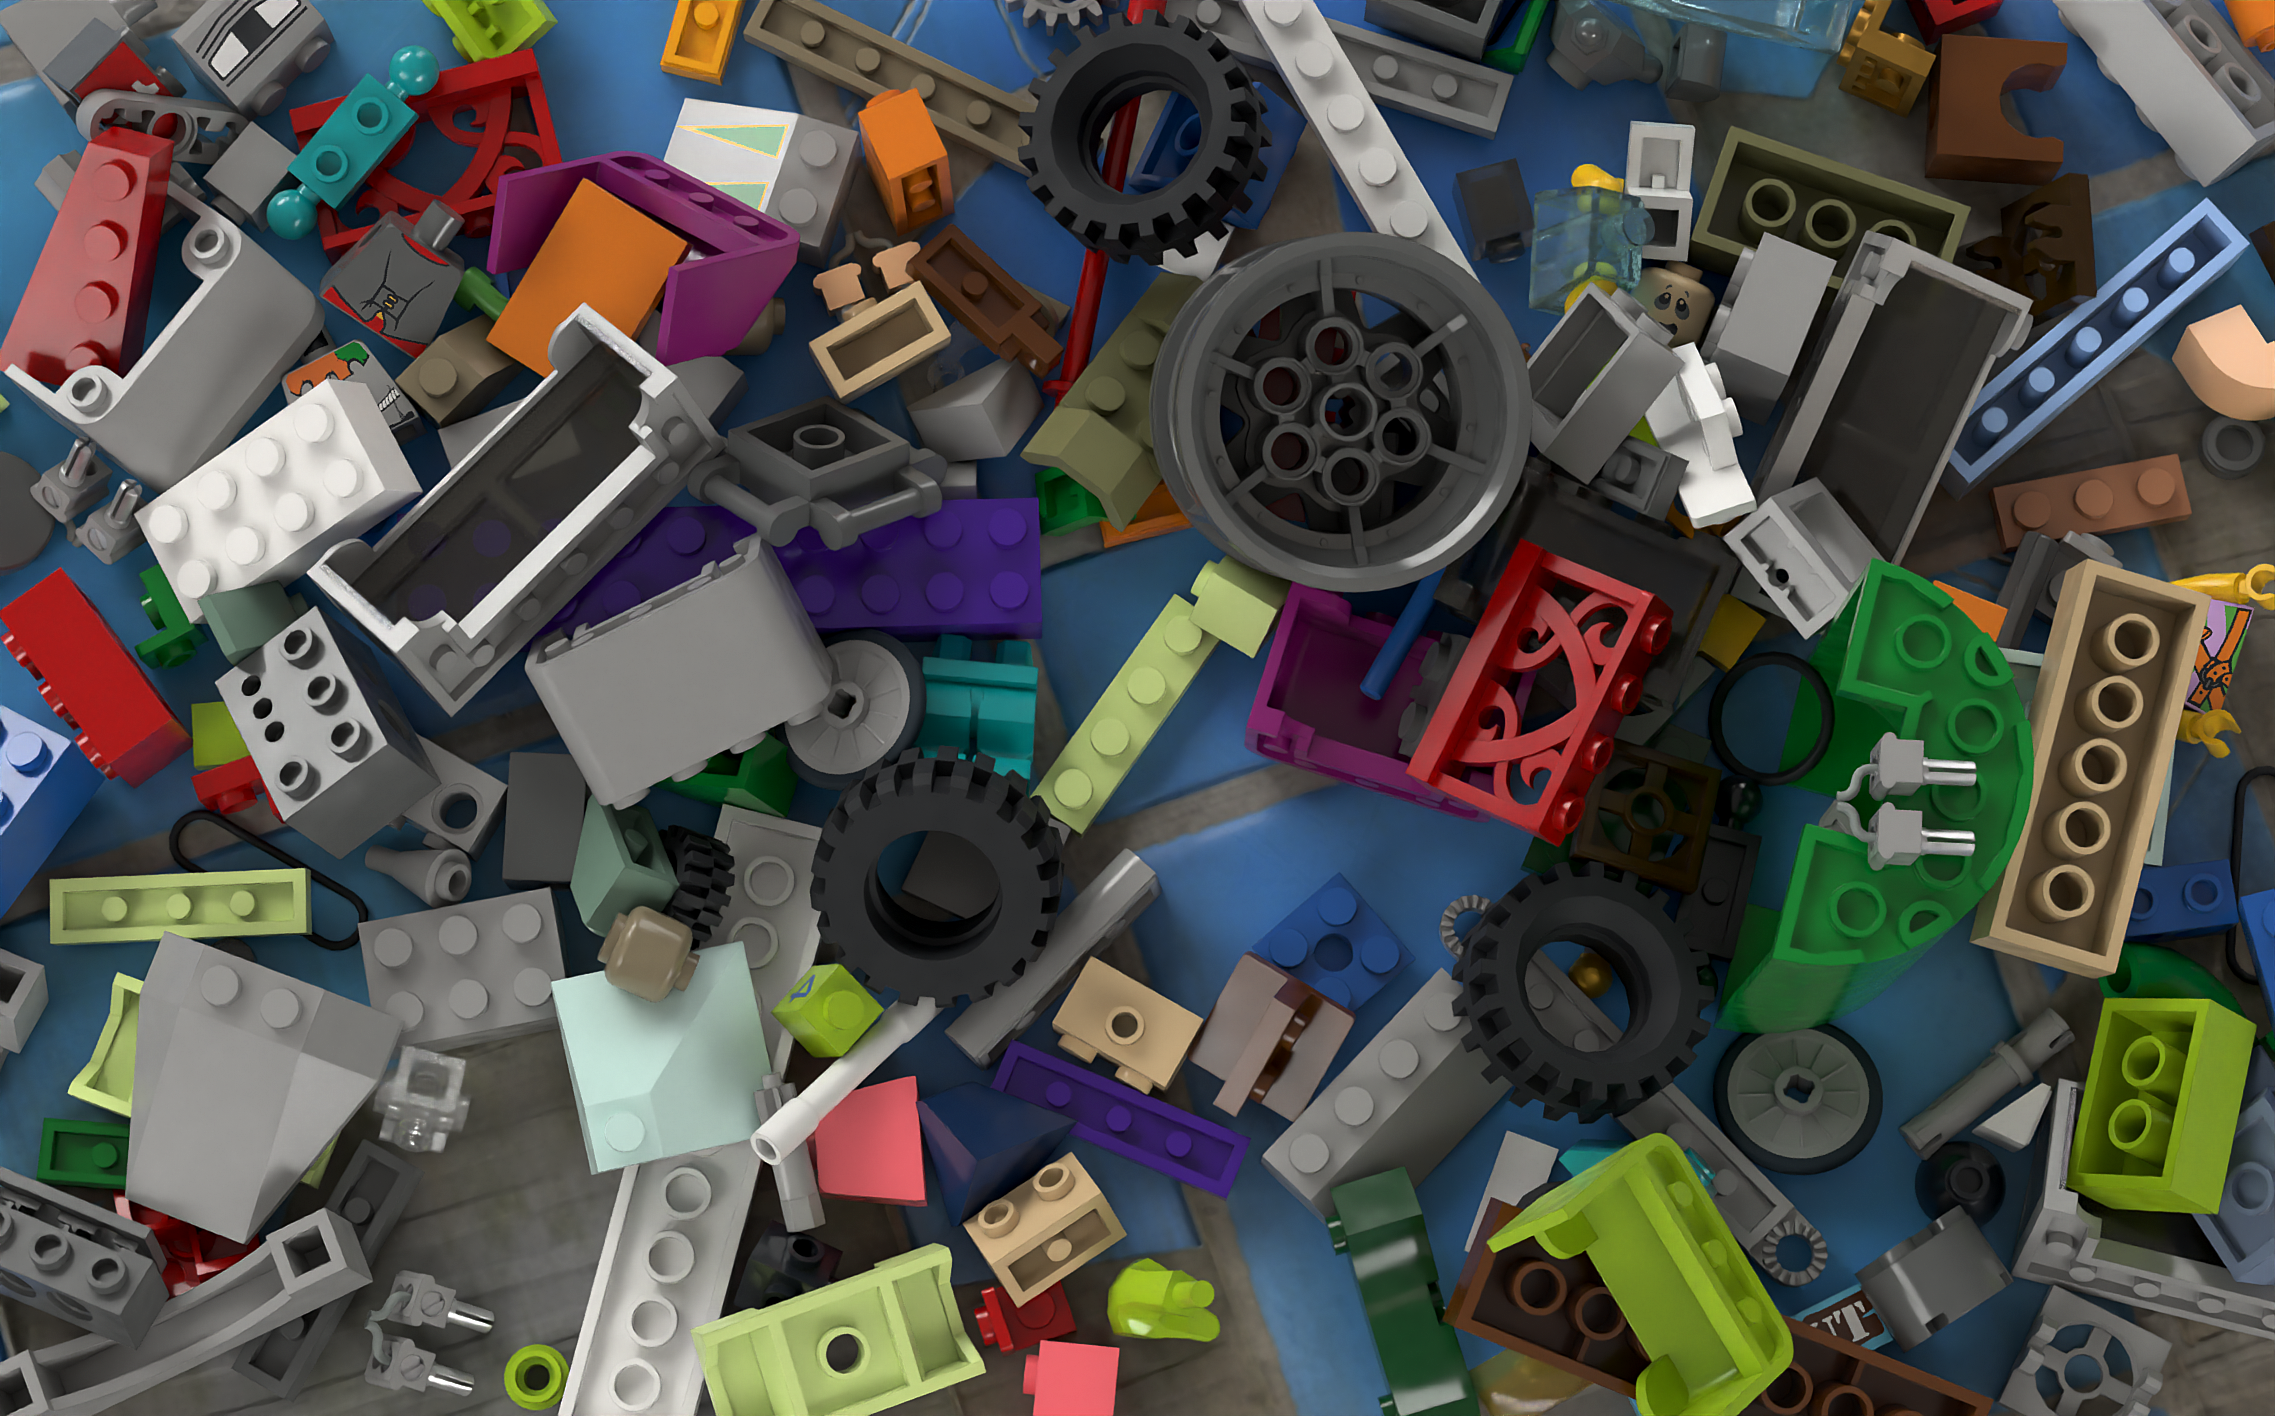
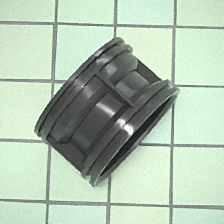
[1149,231,1533,592]

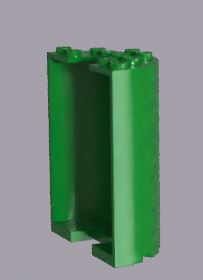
[1713,557,2034,1034]

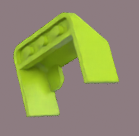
[1486,1133,1794,1416]

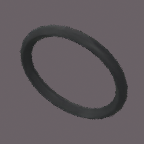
[1708,651,1835,787]

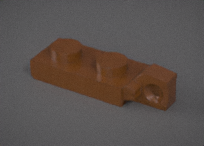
[905,223,1064,380]

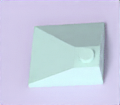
[550,941,772,1175]

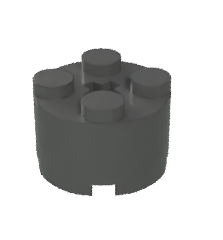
[1854,1205,2014,1353]

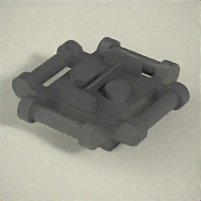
[687,395,948,551]

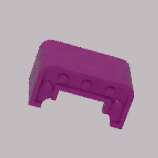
[1244,581,1537,823]

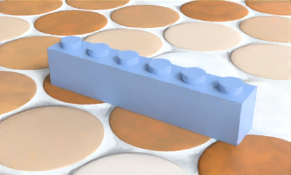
[1926,197,2250,502]

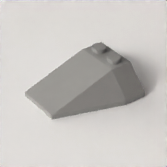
[125,931,405,1245]

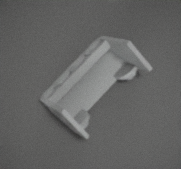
[4,180,325,495]

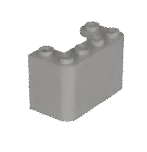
[524,532,834,810]

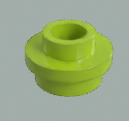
[504,1344,570,1411]

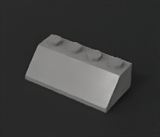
[2052,0,2275,188]
[1260,967,1513,1226]

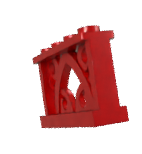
[289,48,564,266]
[1405,539,1674,847]

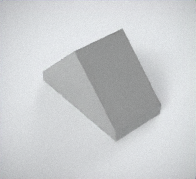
[906,357,1045,462]

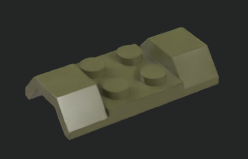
[1019,272,1256,533]

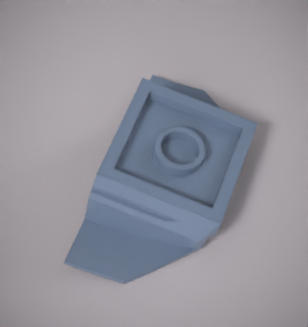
[2191,1045,2275,1286]

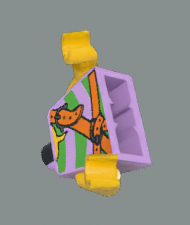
[2167,564,2275,758]

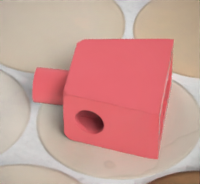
[806,1076,928,1207]

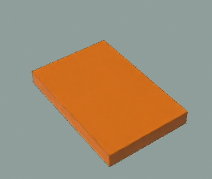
[486,177,693,408]

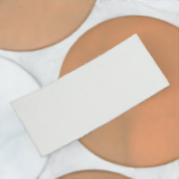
[1464,1130,1559,1252]

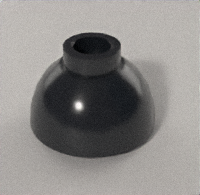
[1915,1141,2006,1228]

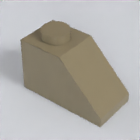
[394,313,527,430]

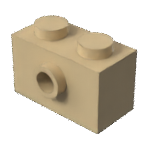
[808,280,951,405]
[1052,956,1204,1095]

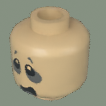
[1630,260,1715,349]

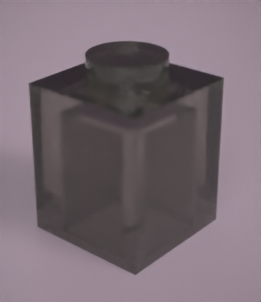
[1452,158,1537,264]

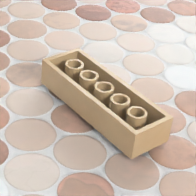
[1969,559,2212,979]

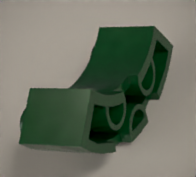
[1324,1166,1481,1416]

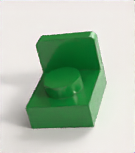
[1035,467,1137,537]
[134,563,209,670]

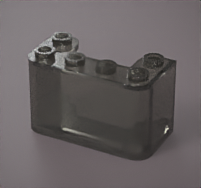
[1432,455,1739,712]

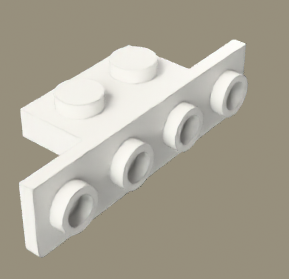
[1644,342,1758,529]

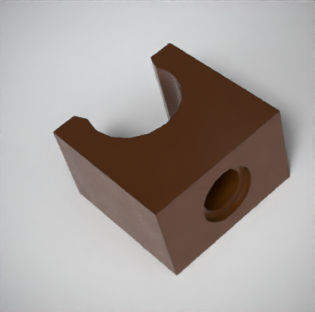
[1924,34,2068,186]

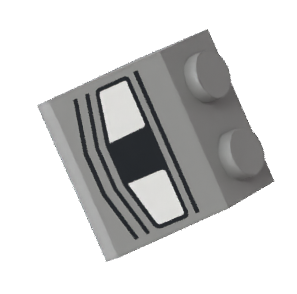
[171,0,335,123]

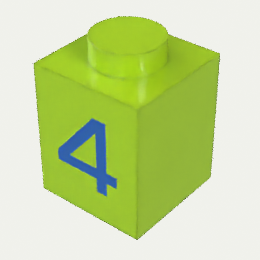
[770,964,885,1058]

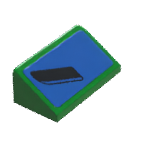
[1481,0,1551,75]

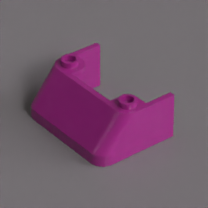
[486,151,800,367]

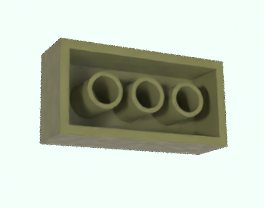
[1682,125,1971,343]

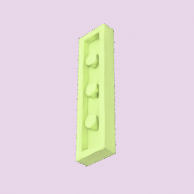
[1030,594,1222,839]
[50,868,312,946]

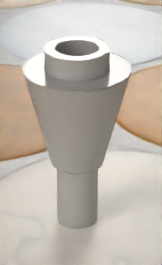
[365,845,472,909]

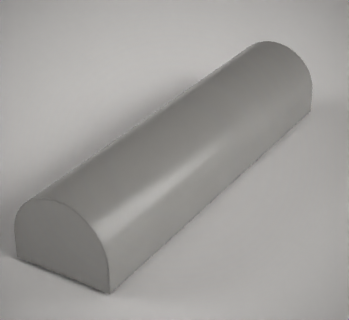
[944,848,1162,1072]

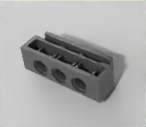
[0,1166,170,1350]

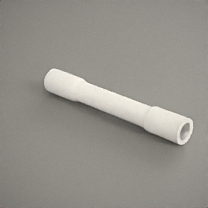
[750,996,944,1165]

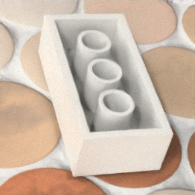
[134,379,423,624]

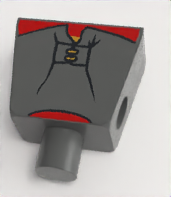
[319,199,465,360]

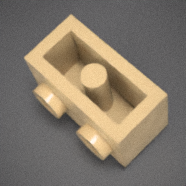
[962,1152,1127,1308]

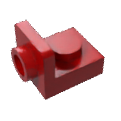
[191,755,285,824]
[973,1280,1077,1357]

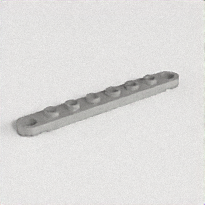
[1439,895,1828,1288]

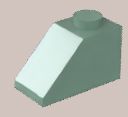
[197,580,311,667]
[570,793,679,938]

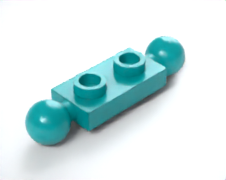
[266,45,440,240]

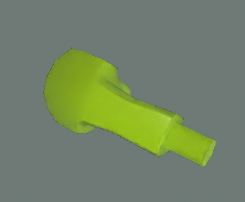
[1107,1258,1221,1342]

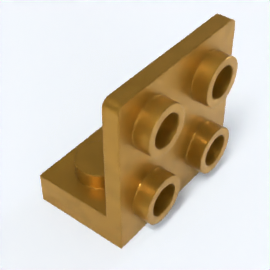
[1836,0,1936,118]

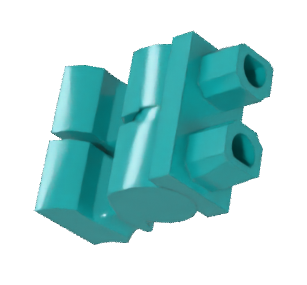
[913,634,1038,799]

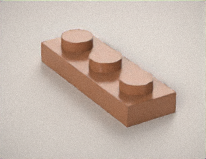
[1989,453,2192,554]

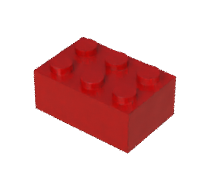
[0,567,193,789]

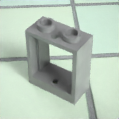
[1526,282,1685,485]
[1723,477,1886,640]

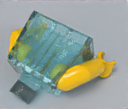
[1529,164,1655,316]

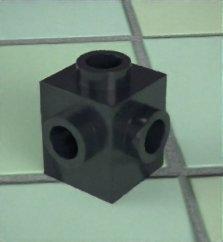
[733,1220,843,1310]

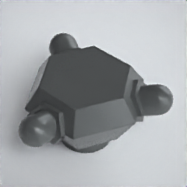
[1545,0,1663,91]

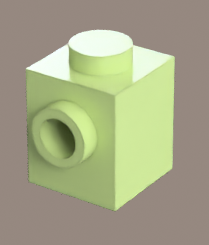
[1188,555,1292,659]

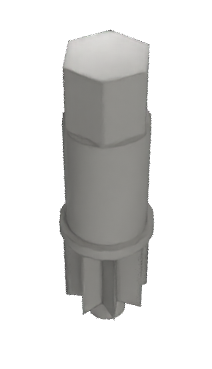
[753,1072,826,1232]

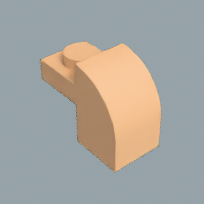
[2172,304,2275,421]

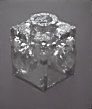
[372,1045,471,1154]

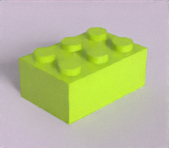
[2064,998,2257,1214]

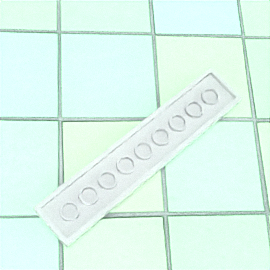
[558,804,823,1416]

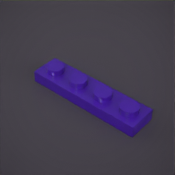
[991,1039,1251,1201]

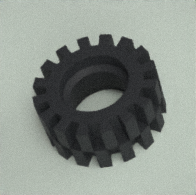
[658,825,735,950]

